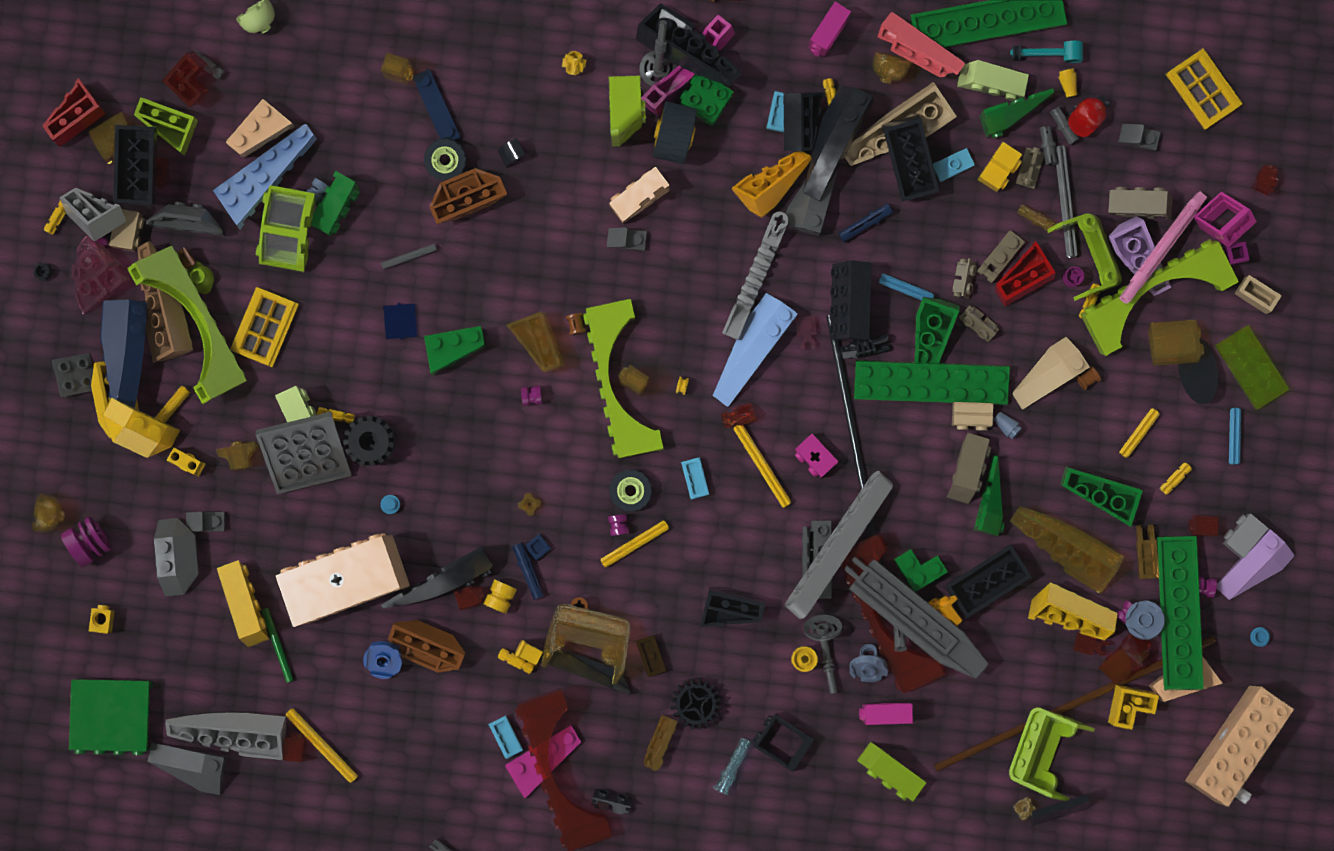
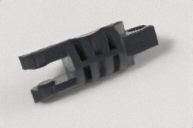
[840,334,890,359]

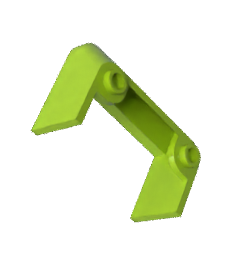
[609,76,646,147]
[1047,213,1122,301]
[1009,708,1095,801]

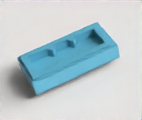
[766,91,784,133]
[933,148,975,182]
[681,457,709,499]
[488,716,523,759]

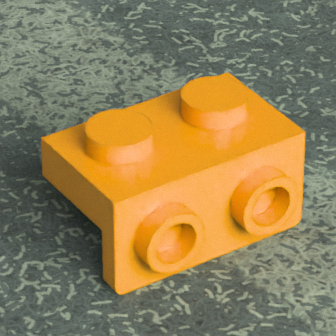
[928,596,962,626]

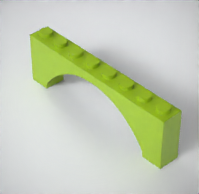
[1080,239,1239,356]
[127,246,247,404]
[583,299,663,459]

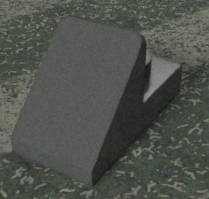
[1118,124,1160,152]
[607,227,647,251]
[186,512,225,532]

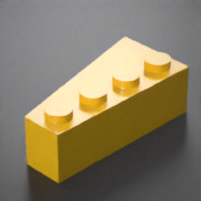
[217,560,270,647]

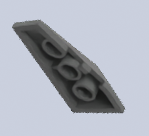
[786,169,838,236]
[148,742,228,795]

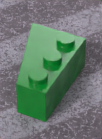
[311,171,360,237]
[424,326,486,376]

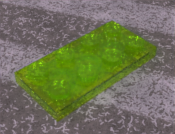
[1214,325,1290,410]

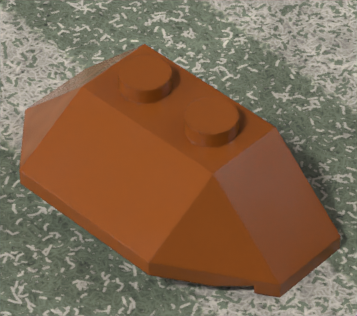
[429,168,507,225]
[388,620,465,673]

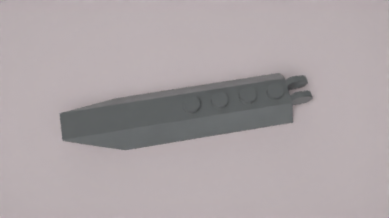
[845,557,988,679]

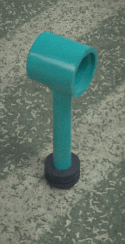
[1010,40,1083,63]

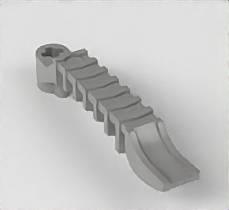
[722,212,788,340]

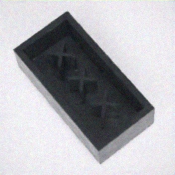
[882,114,939,202]
[113,125,158,204]
[829,260,871,342]
[944,544,1032,619]

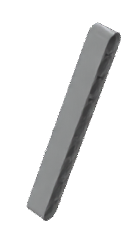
[785,471,893,619]

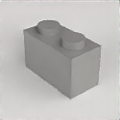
[1222,514,1269,558]

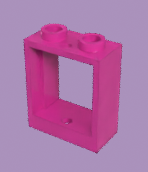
[808,2,851,57]
[1194,192,1257,247]
[859,703,913,725]

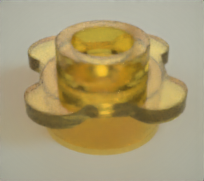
[518,493,541,516]
[1014,797,1036,820]

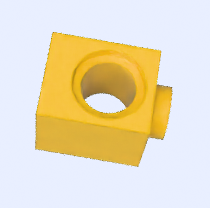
[89,605,115,634]

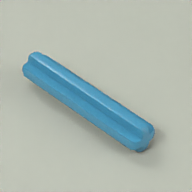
[879,274,934,300]
[1229,408,1241,465]

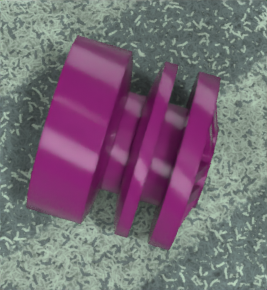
[61,516,111,568]

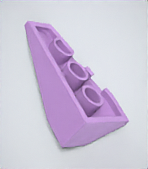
[1108,216,1171,296]
[1216,529,1295,600]

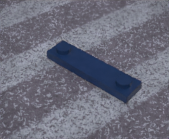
[412,69,460,141]

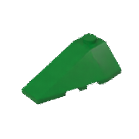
[979,89,1054,139]
[914,297,960,363]
[973,456,1004,537]

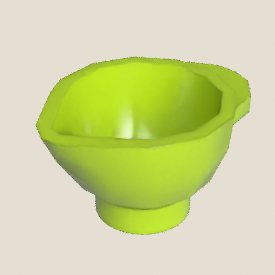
[187,261,214,294]

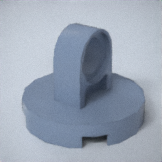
[1125,601,1165,640]
[849,644,888,682]

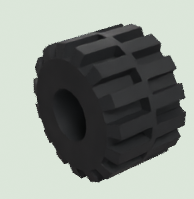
[343,416,396,466]

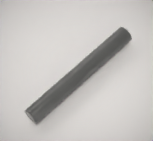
[381,243,437,270]

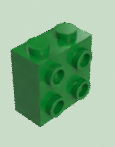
[680,74,734,127]

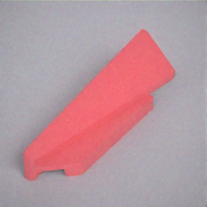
[878,12,965,77]

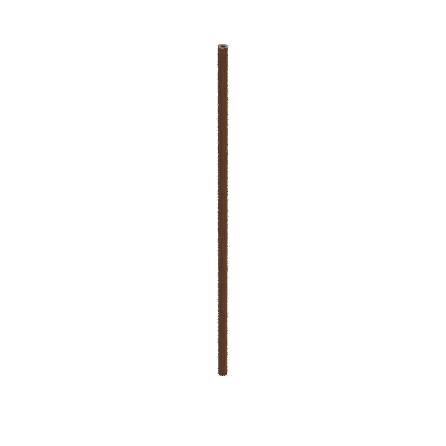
[934,636,1216,772]

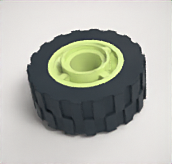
[424,138,466,181]
[609,470,652,512]

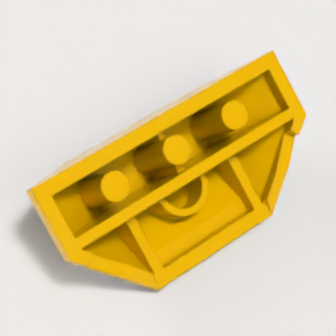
[91,361,139,438]
[103,397,180,458]

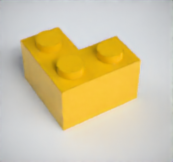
[978,142,1022,192]
[1108,685,1159,730]

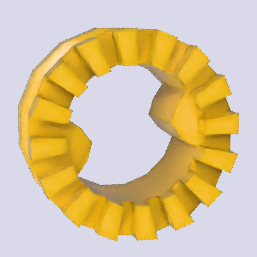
[676,376,689,395]

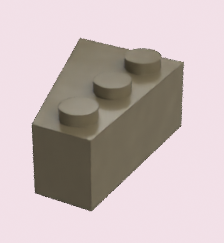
[1108,187,1173,220]
[947,433,991,504]

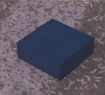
[525,534,551,561]

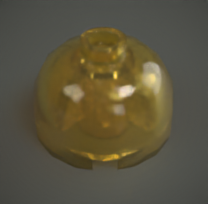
[872,51,911,84]
[32,493,64,532]

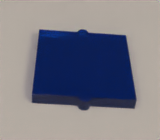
[383,303,417,340]

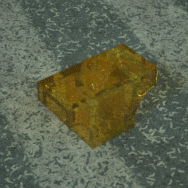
[216,441,258,471]

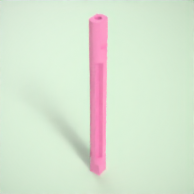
[1119,191,1207,304]

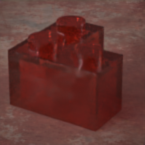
[162,51,209,107]
[1099,633,1152,684]

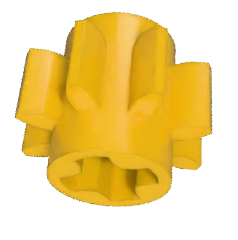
[562,51,586,75]

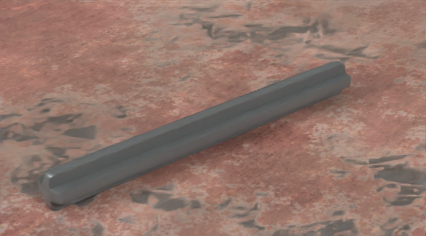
[1055,145,1078,258]

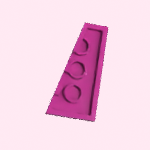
[505,725,581,799]

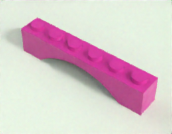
[641,15,735,117]

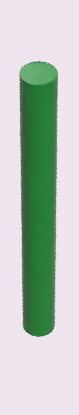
[261,608,294,683]

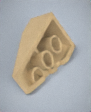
[1012,337,1090,409]

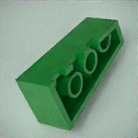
[1060,466,1143,527]

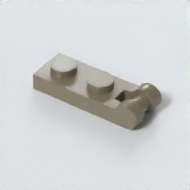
[977,230,1025,283]

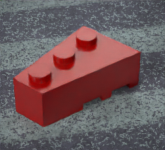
[42,78,106,147]
[995,241,1056,307]

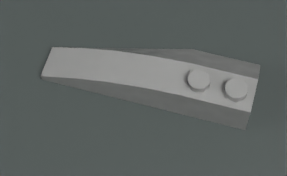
[165,713,286,760]

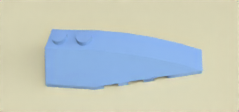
[713,293,797,407]

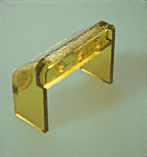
[542,604,630,684]

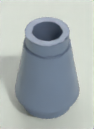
[993,412,1022,439]

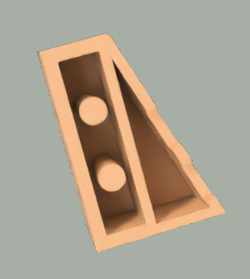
[226,99,295,158]
[609,167,669,224]
[1149,656,1222,702]

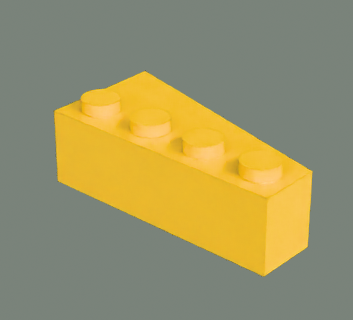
[1028,583,1118,640]

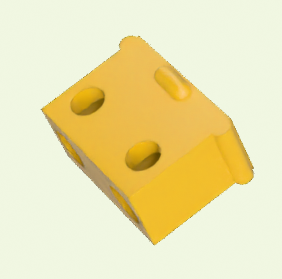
[167,448,206,476]
[515,640,543,665]

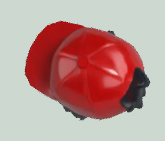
[1068,96,1110,137]

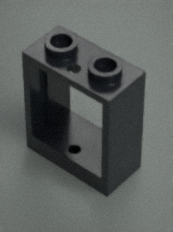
[752,714,814,772]

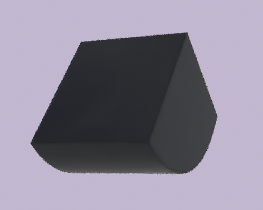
[497,138,526,168]

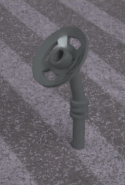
[640,20,677,87]
[803,615,842,694]

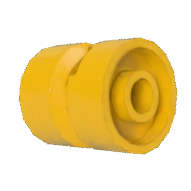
[484,579,517,614]
[791,646,817,672]

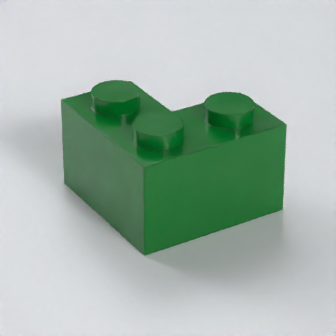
[893,549,947,592]

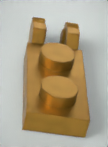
[1136,524,1159,579]
[643,715,678,771]

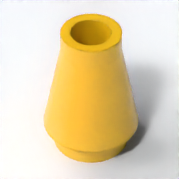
[1058,68,1077,97]

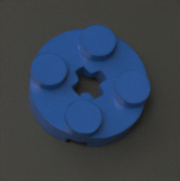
[363,641,403,679]

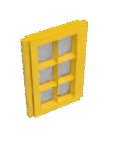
[1165,49,1242,130]
[230,287,299,368]

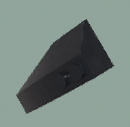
[636,3,742,86]
[803,85,874,201]
[382,546,494,608]

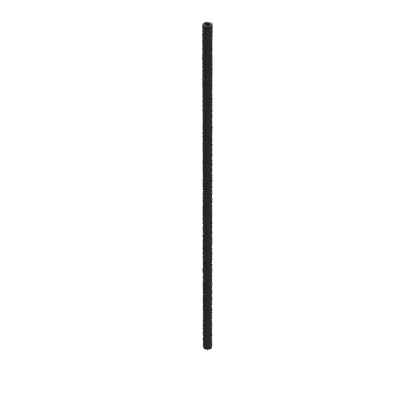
[826,315,883,566]

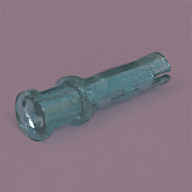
[713,737,752,796]

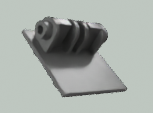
[52,353,93,398]

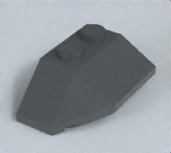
[146,202,225,236]
[154,518,199,596]

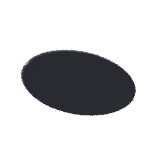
[1178,336,1218,404]

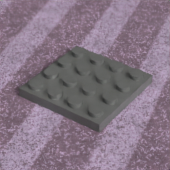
[255,412,352,494]

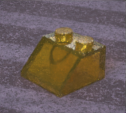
[89,112,129,164]

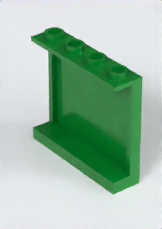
[69,679,152,755]

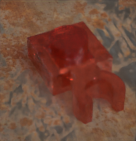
[721,402,757,428]
[1073,632,1109,656]

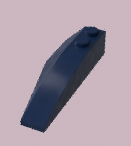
[100,300,147,408]

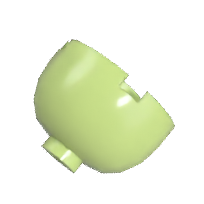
[236,0,275,34]

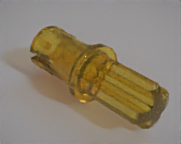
[1017,205,1055,232]

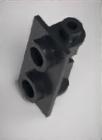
[591,789,633,815]

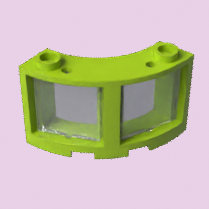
[256,185,316,272]

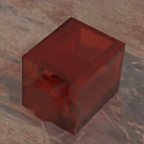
[1188,516,1219,537]
[282,733,307,762]

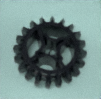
[670,678,722,730]

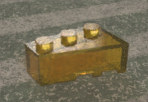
[506,311,565,373]

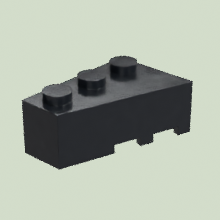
[700,587,766,628]

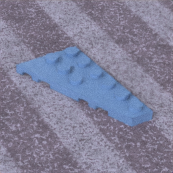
[213,124,317,229]

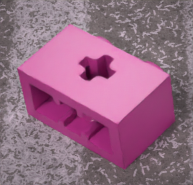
[794,434,838,478]

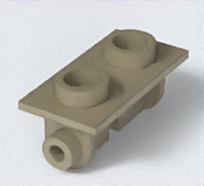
[1016,147,1044,189]
[952,259,977,300]
[959,305,999,342]

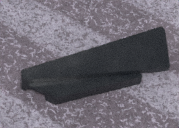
[541,644,630,695]

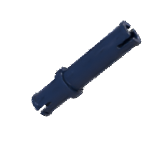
[838,203,893,243]
[512,542,545,600]

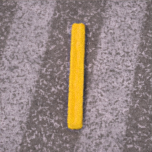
[734,423,791,508]
[286,708,358,783]

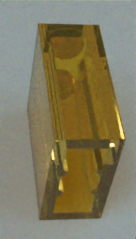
[1148,320,1204,366]

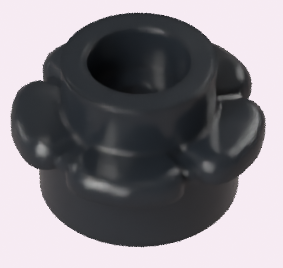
[33,263,53,281]

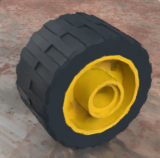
[652,101,697,165]

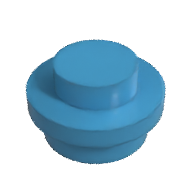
[381,495,400,514]
[1250,627,1270,647]

